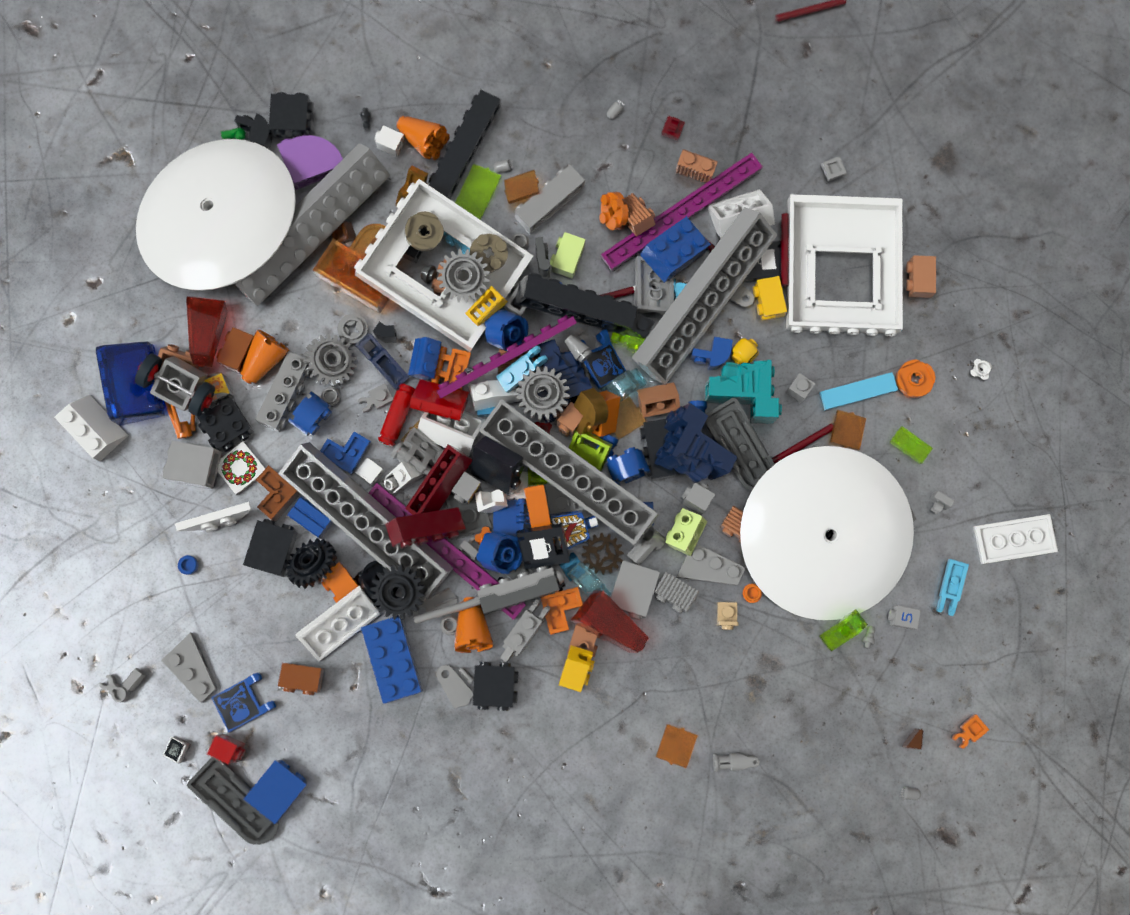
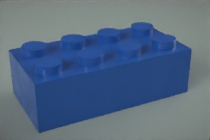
[361,616,423,704]

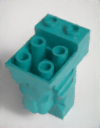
[705,360,782,424]

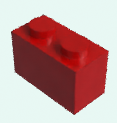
[207,734,246,764]

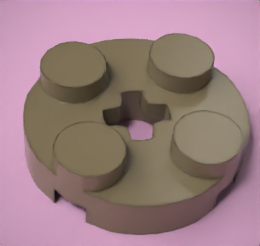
[405,211,444,251]
[469,234,508,273]

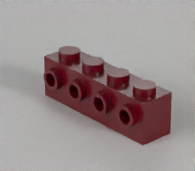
[405,444,472,515]
[385,507,466,548]

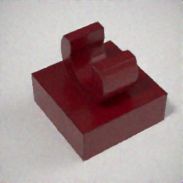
[661,116,685,141]

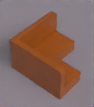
[256,465,300,522]

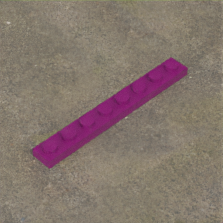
[437,315,577,398]

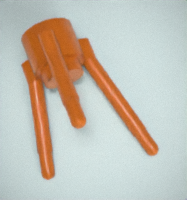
[164,401,196,439]

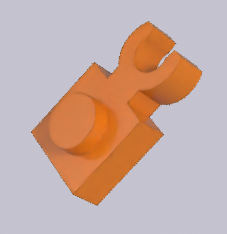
[952,714,989,748]

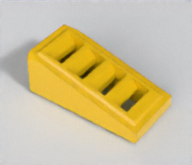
[465,286,508,326]

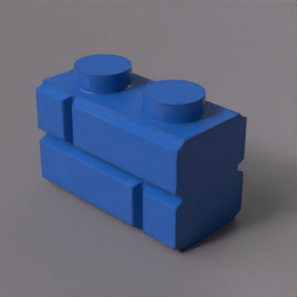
[408,337,442,380]
[288,497,334,539]

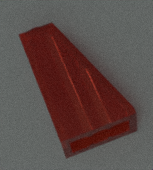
[186,296,228,367]
[571,590,649,653]

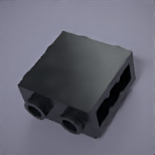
[268,92,314,139]
[197,397,254,452]
[473,662,519,711]

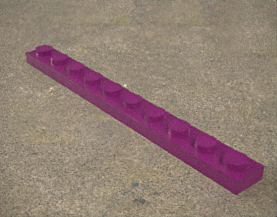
[601,153,763,271]
[369,483,527,620]

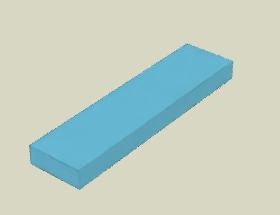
[819,372,898,411]

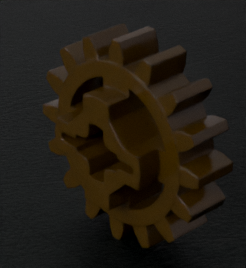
[581,533,624,575]

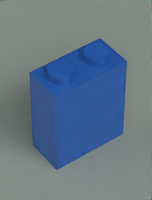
[244,760,307,824]

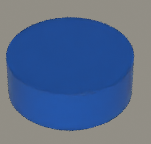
[178,555,199,575]

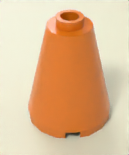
[240,330,290,384]
[454,597,493,653]

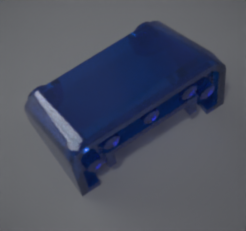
[96,341,166,426]

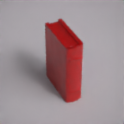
[410,379,469,421]

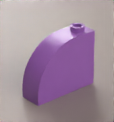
[277,135,343,190]

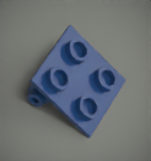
[493,499,531,538]

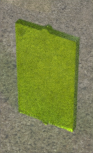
[455,164,501,220]

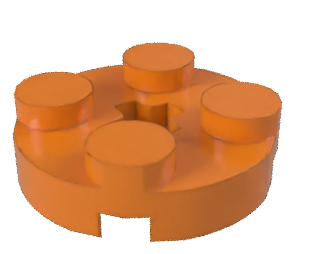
[599,192,628,230]
[896,359,936,398]

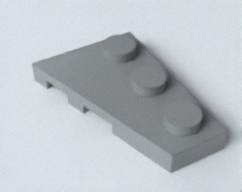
[677,544,745,586]

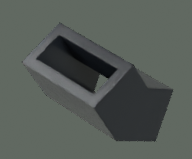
[373,321,397,343]

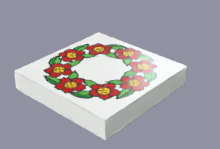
[217,442,265,495]

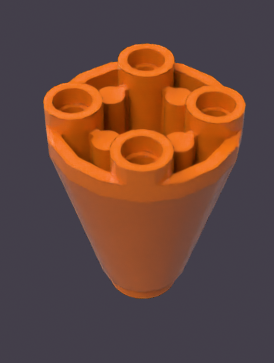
[396,116,450,160]

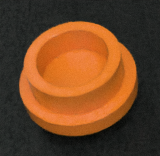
[742,584,762,603]

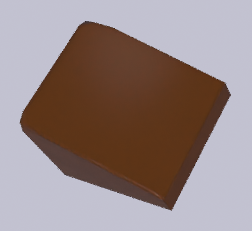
[331,221,357,246]
[902,729,923,749]

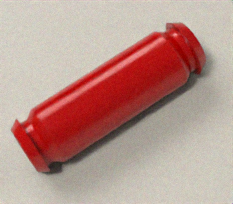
[378,384,415,447]

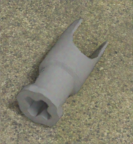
[713,753,759,772]

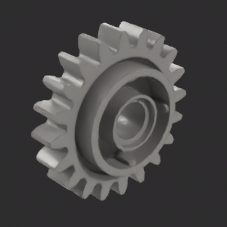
[437,249,490,303]
[303,334,357,387]
[516,366,570,421]

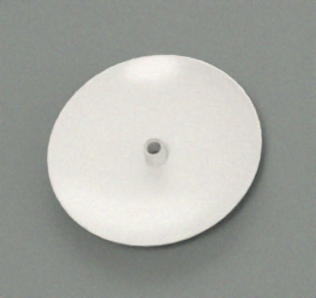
[136,139,296,291]
[740,446,914,620]

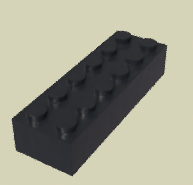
[514,273,637,335]

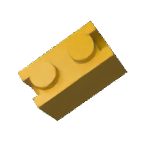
[753,276,787,321]
[559,645,595,692]

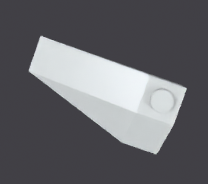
[467,373,543,412]

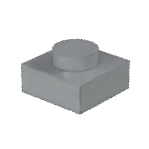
[821,156,846,182]

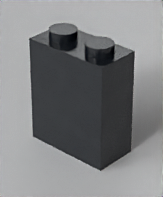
[470,436,524,495]
[243,518,298,577]

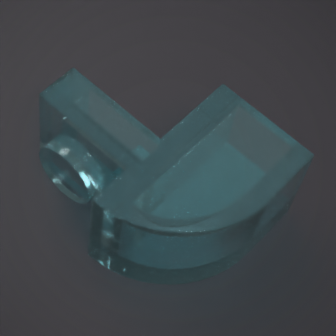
[601,368,647,402]
[567,561,611,607]

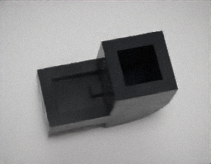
[234,113,273,149]

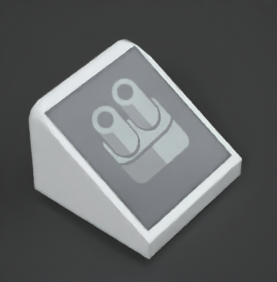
[163,737,190,763]

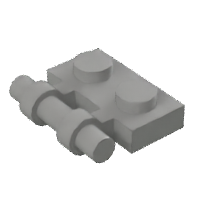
[397,427,444,475]

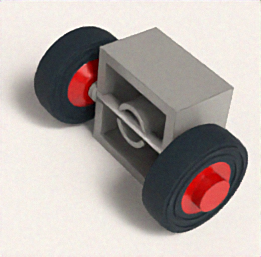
[135,354,215,417]

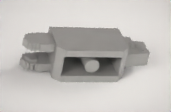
[500,598,551,662]

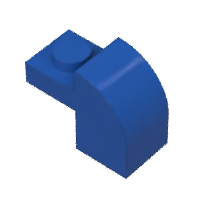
[690,337,733,370]

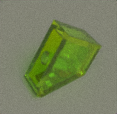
[819,609,868,651]

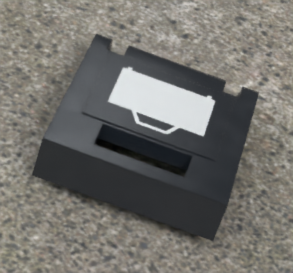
[743,241,781,282]
[516,523,571,569]

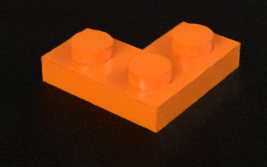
[541,587,583,635]

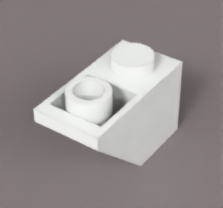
[381,457,425,495]

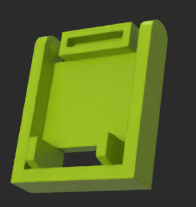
[568,431,613,472]

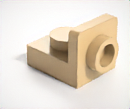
[717,602,738,630]

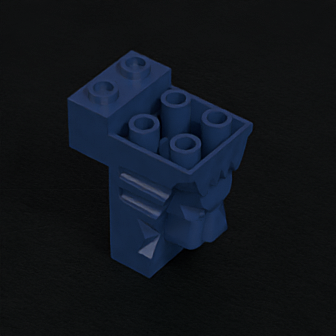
[537,339,592,424]
[655,403,737,483]

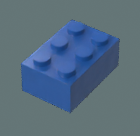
[640,216,711,283]

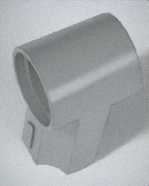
[627,527,665,566]

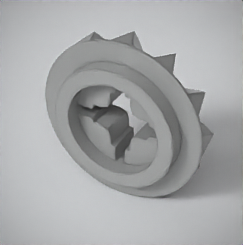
[337,314,368,345]

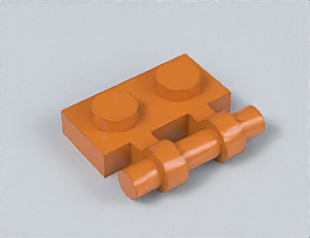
[431,346,471,390]

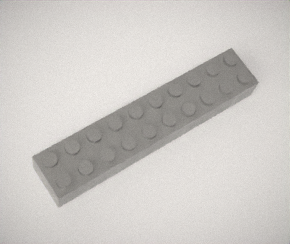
[234,143,391,306]
[632,207,777,385]
[478,399,659,546]
[278,442,454,601]

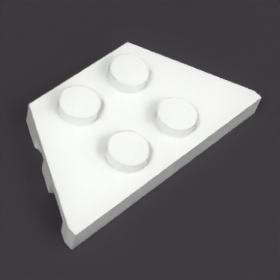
[175,502,251,532]

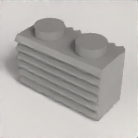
[654,572,699,614]

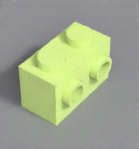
[550,232,586,279]
[665,508,707,556]

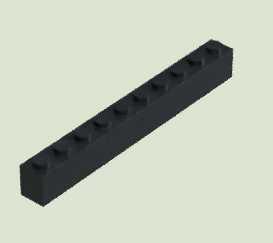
[403,90,501,263]

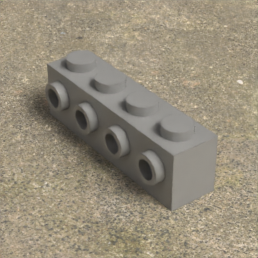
[255,351,312,432]

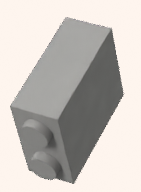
[162,441,222,489]
[608,560,660,620]

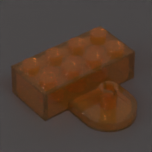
[313,224,389,314]

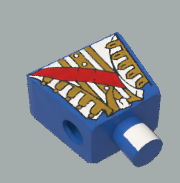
[551,510,599,549]

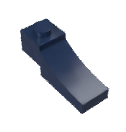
[355,333,409,390]

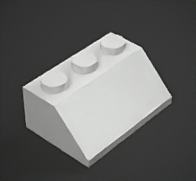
[708,190,775,238]
[55,395,129,462]
[417,411,485,456]

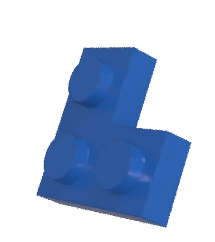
[320,432,371,475]

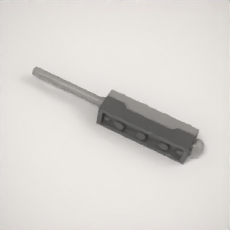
[414,566,565,624]

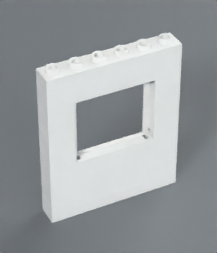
[354,179,533,352]
[786,194,903,336]

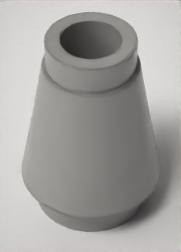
[564,334,592,363]

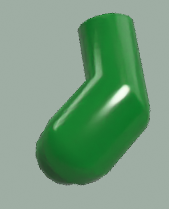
[221,127,246,140]

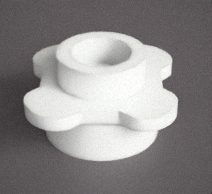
[970,359,992,380]

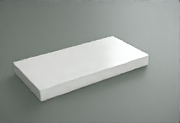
[973,514,1058,564]
[295,586,382,662]

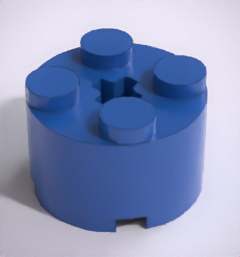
[485,309,529,351]
[288,391,332,436]
[606,447,651,485]
[477,532,522,574]

